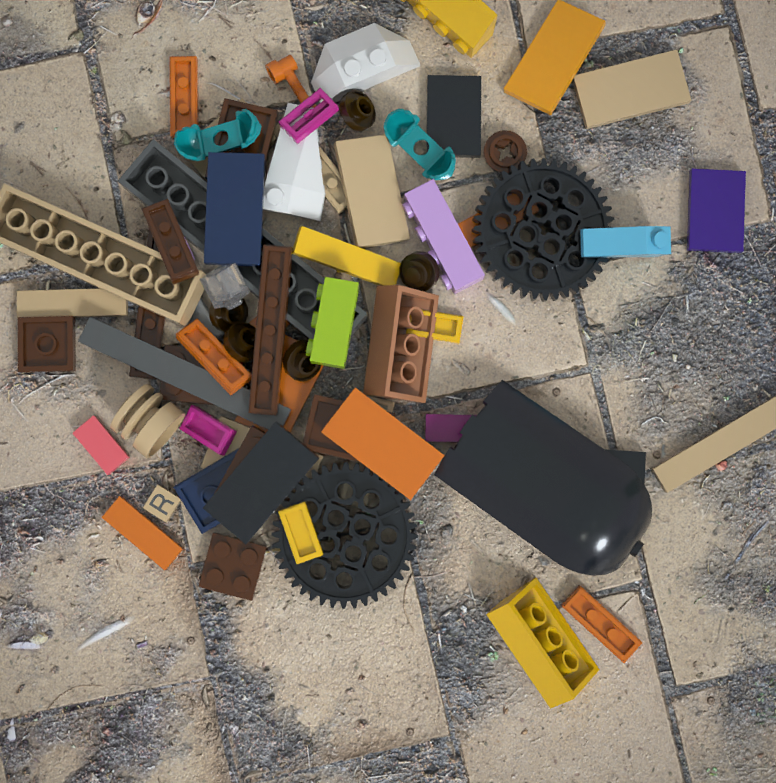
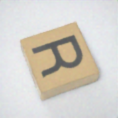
[143,484,181,523]

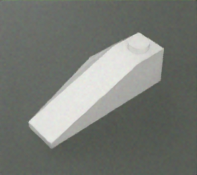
[263,103,326,221]

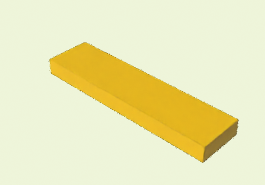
[292,226,401,286]

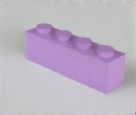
[402,179,485,295]

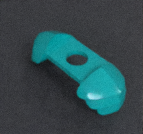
[174,109,262,161]
[383,109,456,180]

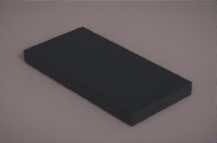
[203,421,320,544]

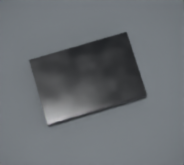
[426,75,481,158]

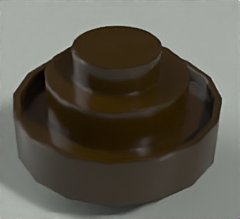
[339,90,376,132]
[399,251,440,291]
[209,292,248,332]
[224,322,256,363]
[283,340,322,382]

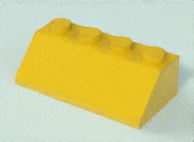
[401,0,498,58]
[486,577,600,709]

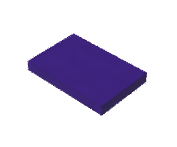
[687,168,746,253]

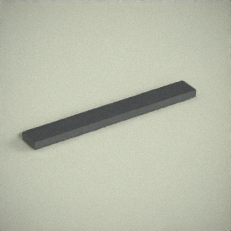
[78,317,291,430]

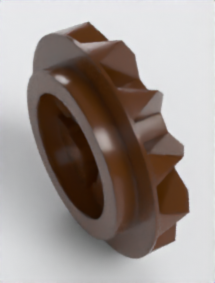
[483,130,527,173]

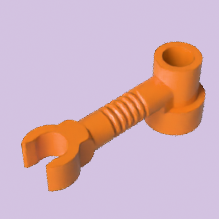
[265,55,317,108]

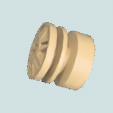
[110,384,185,459]

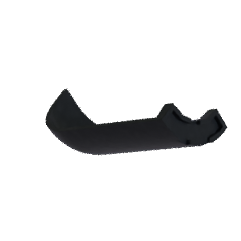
[434,380,652,576]

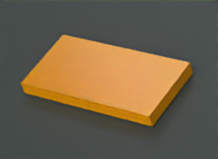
[504,0,606,115]

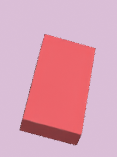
[73,415,130,475]

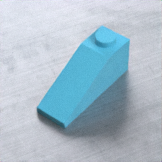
[580,226,671,257]

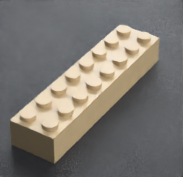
[0,184,210,327]

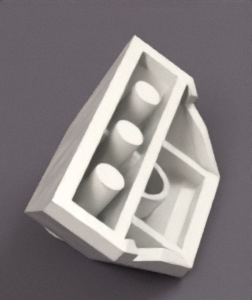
[311,23,420,103]

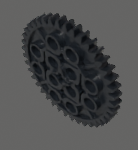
[472,158,615,302]
[271,462,418,609]

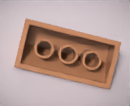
[363,285,439,403]

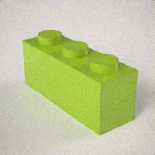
[306,277,359,369]

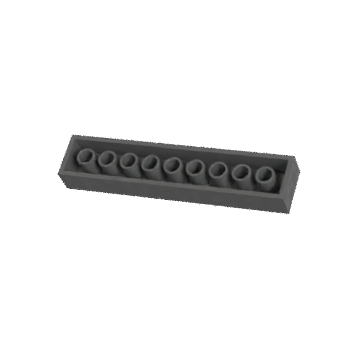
[118,139,368,340]

